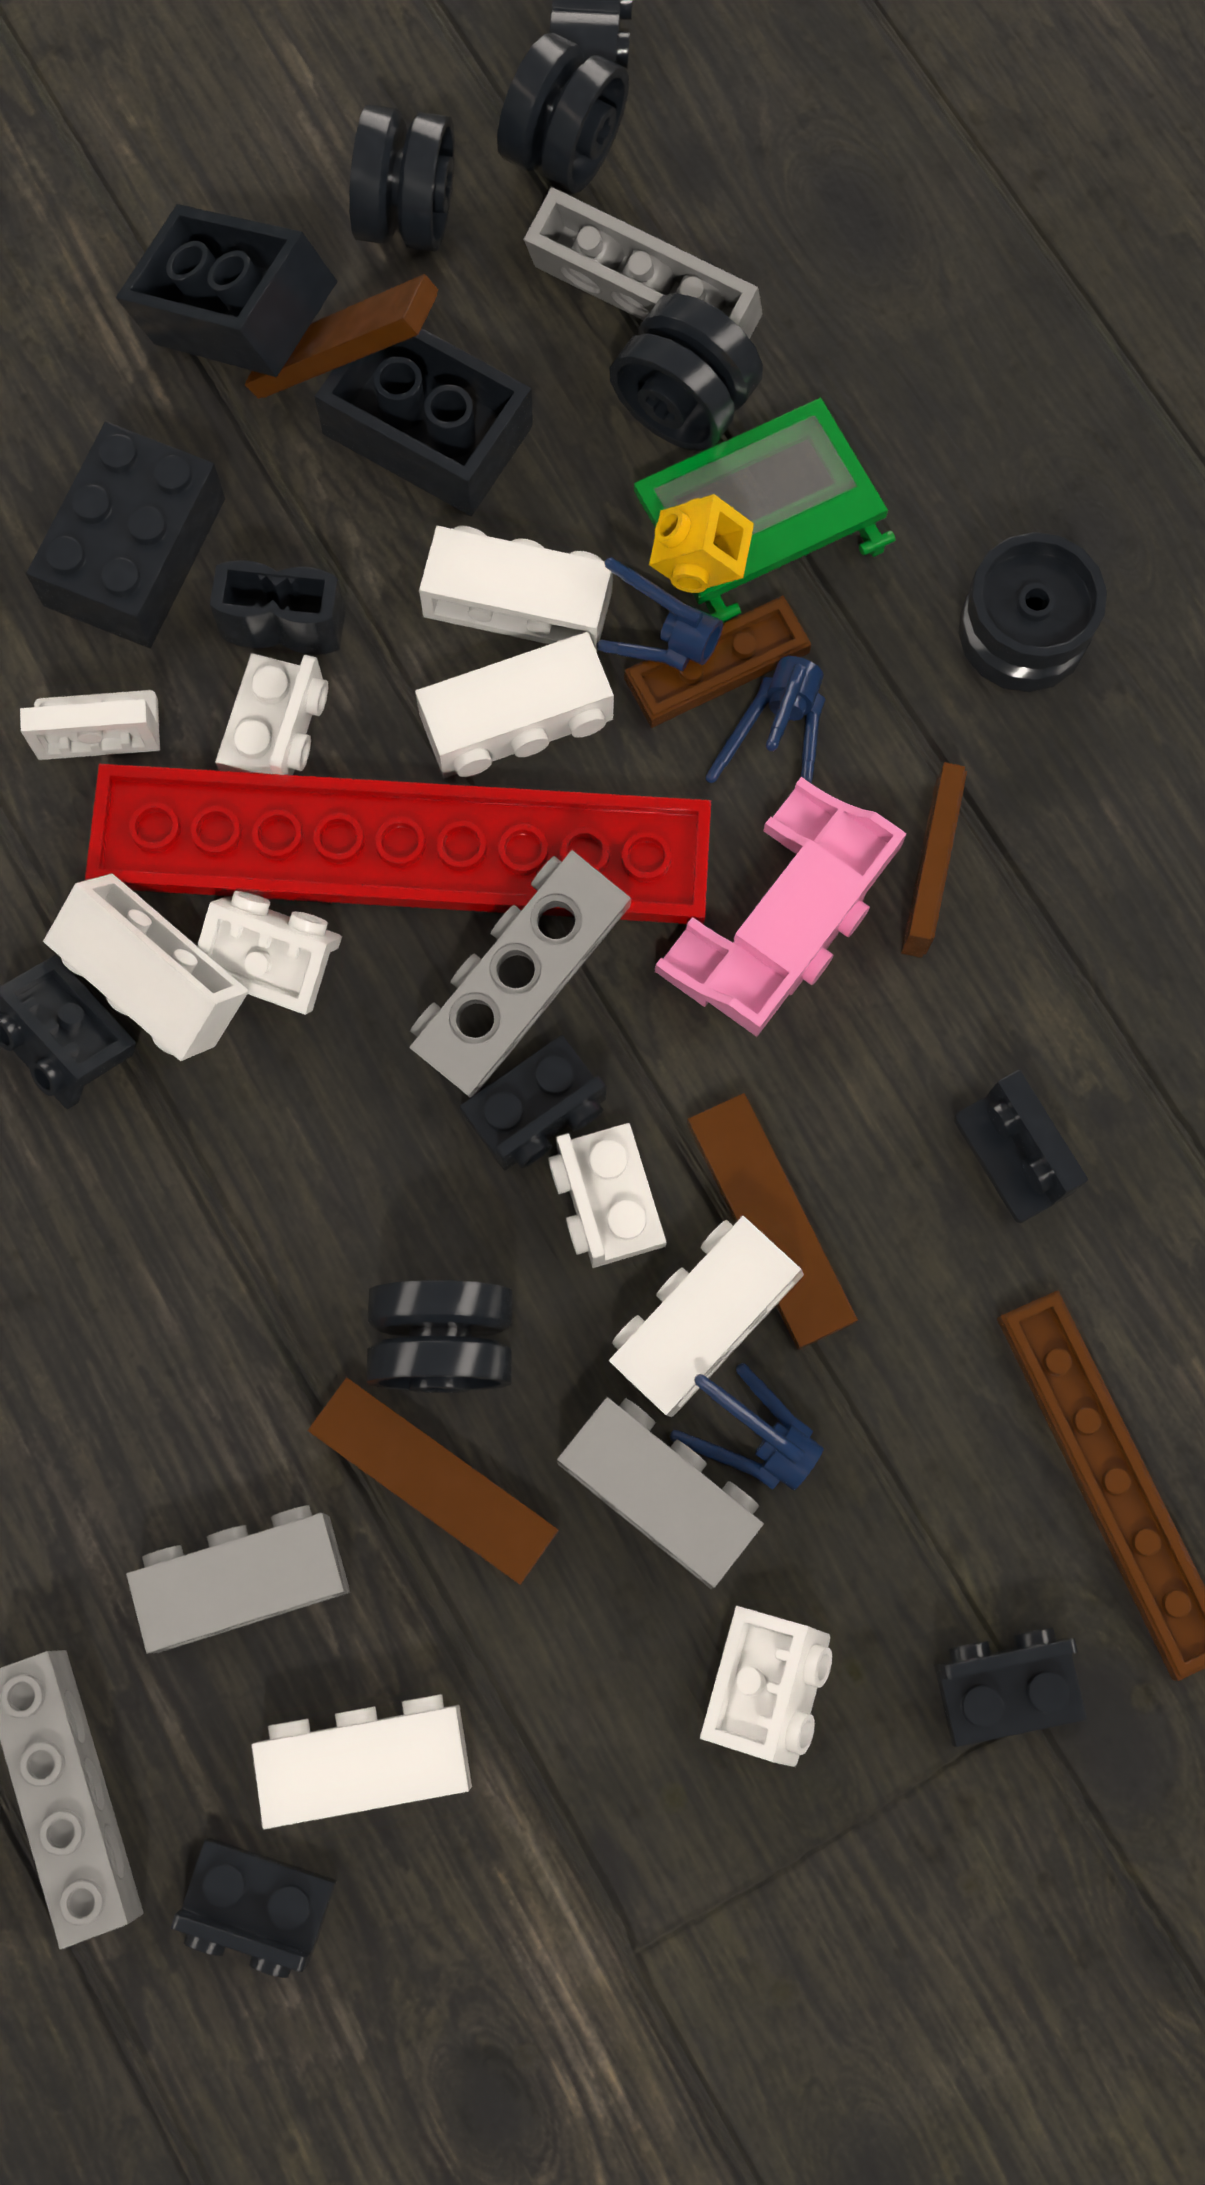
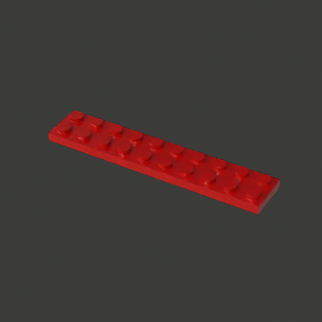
[85,764,711,925]

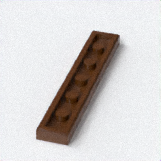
[997,1290,1205,1681]

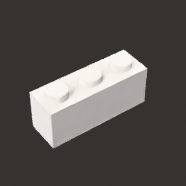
[419,526,613,653]
[415,632,614,778]
[43,873,249,1061]
[609,1216,804,1417]
[252,1694,472,1829]

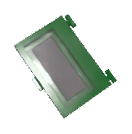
[634,398,896,623]

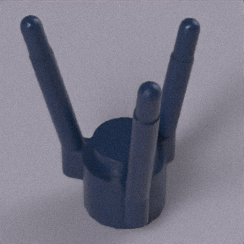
[596,558,723,671]
[706,656,826,783]
[670,1363,824,1490]

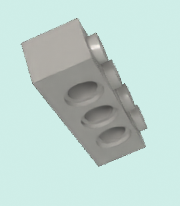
[524,187,763,339]
[409,850,631,1098]
[0,1650,144,1949]

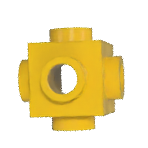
[649,494,754,593]

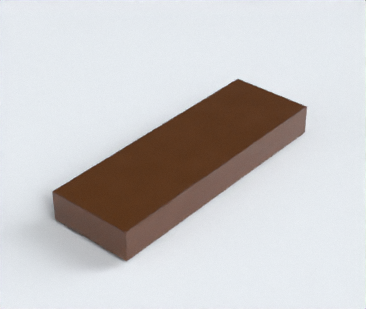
[624,595,812,728]
[901,762,967,958]

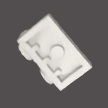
[215,653,328,775]
[20,690,160,760]
[198,891,342,1015]
[548,1123,667,1268]
[700,1606,832,1767]

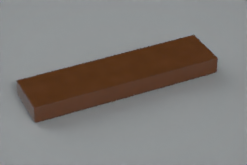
[244,274,439,399]
[687,1093,858,1350]
[308,1377,559,1585]

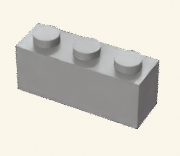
[557,1397,764,1589]
[126,1505,351,1653]

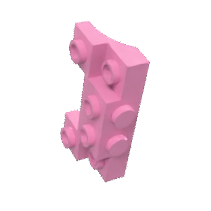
[655,777,907,1037]

